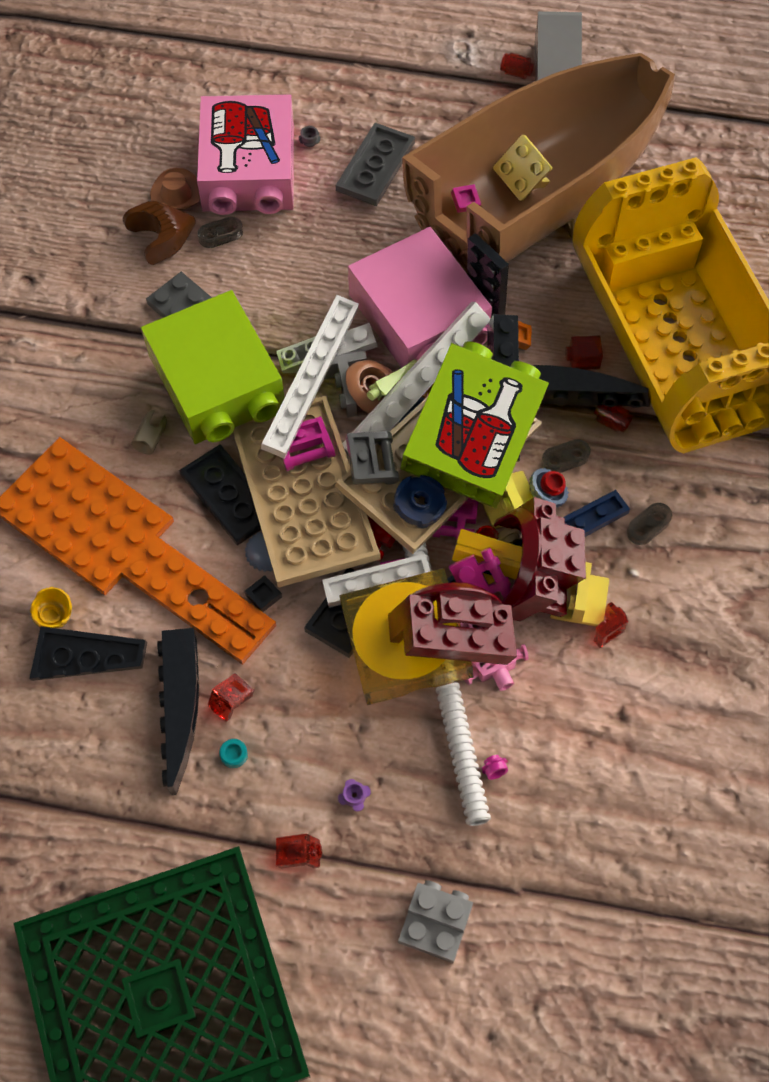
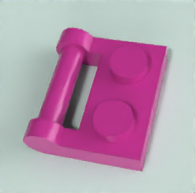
[282,416,336,471]

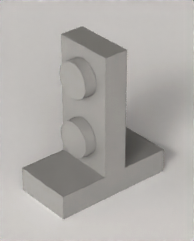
[324,351,367,418]

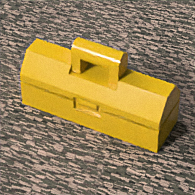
[452,529,522,584]

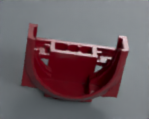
[494,497,586,622]

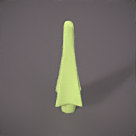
[367,359,417,401]

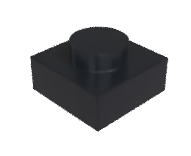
[245,575,282,612]

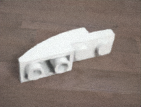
[276,323,378,373]

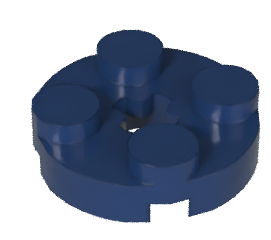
[393,475,447,529]

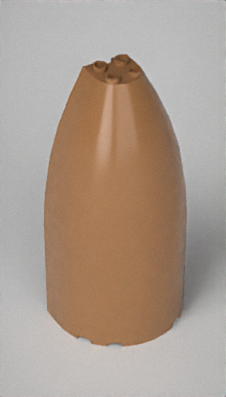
[402,53,675,273]

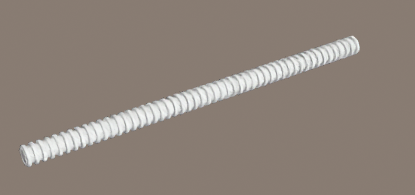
[403,542,491,826]

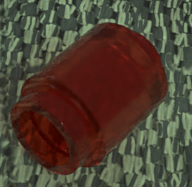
[500,52,534,80]
[594,405,633,433]

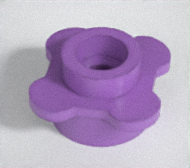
[338,779,371,812]

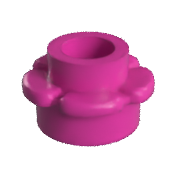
[482,755,508,780]

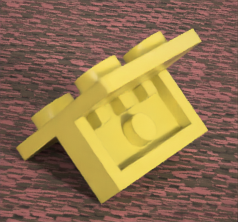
[493,135,552,201]
[482,471,533,529]
[550,562,609,627]

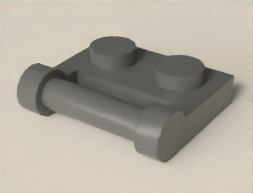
[346,431,400,485]

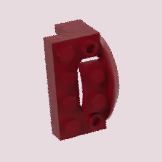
[388,583,517,665]

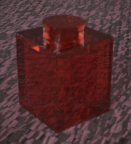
[565,335,603,370]

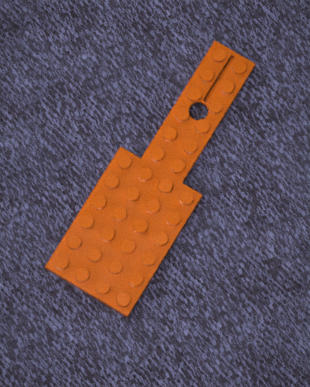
[0,437,277,665]

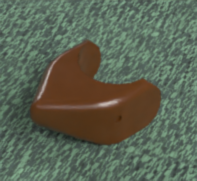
[123,201,196,265]

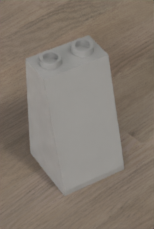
[534,11,582,81]

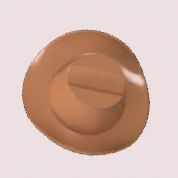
[150,167,200,211]
[346,360,397,413]

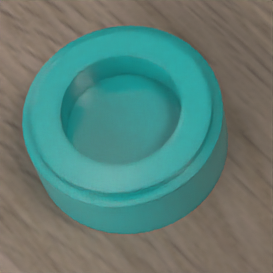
[219,739,248,768]

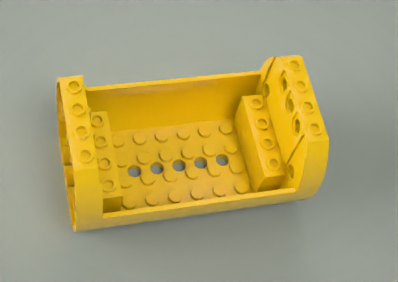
[572,157,769,454]

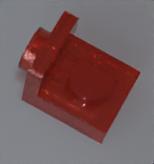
[593,602,628,648]
[208,673,254,722]
[276,834,322,869]

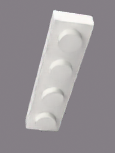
[322,554,432,607]

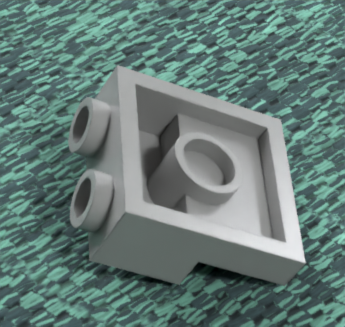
[398,880,473,963]

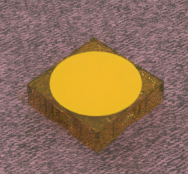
[339,568,474,705]

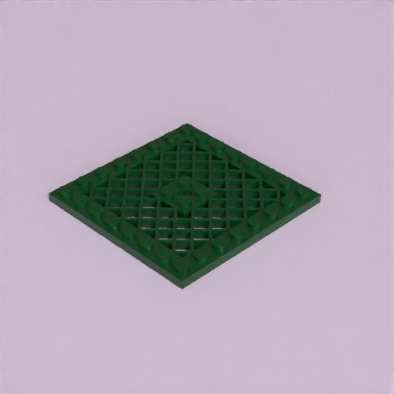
[14,846,311,1082]

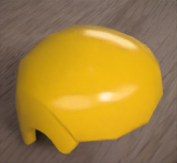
[30,587,72,629]

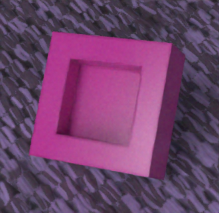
[451,184,481,213]

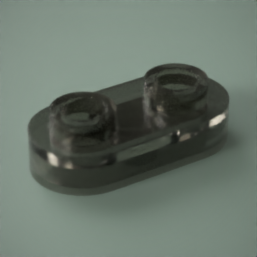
[198,217,243,248]
[541,439,591,473]
[627,503,672,545]

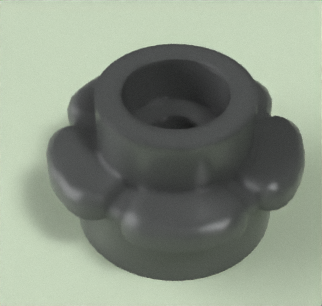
[299,126,321,147]

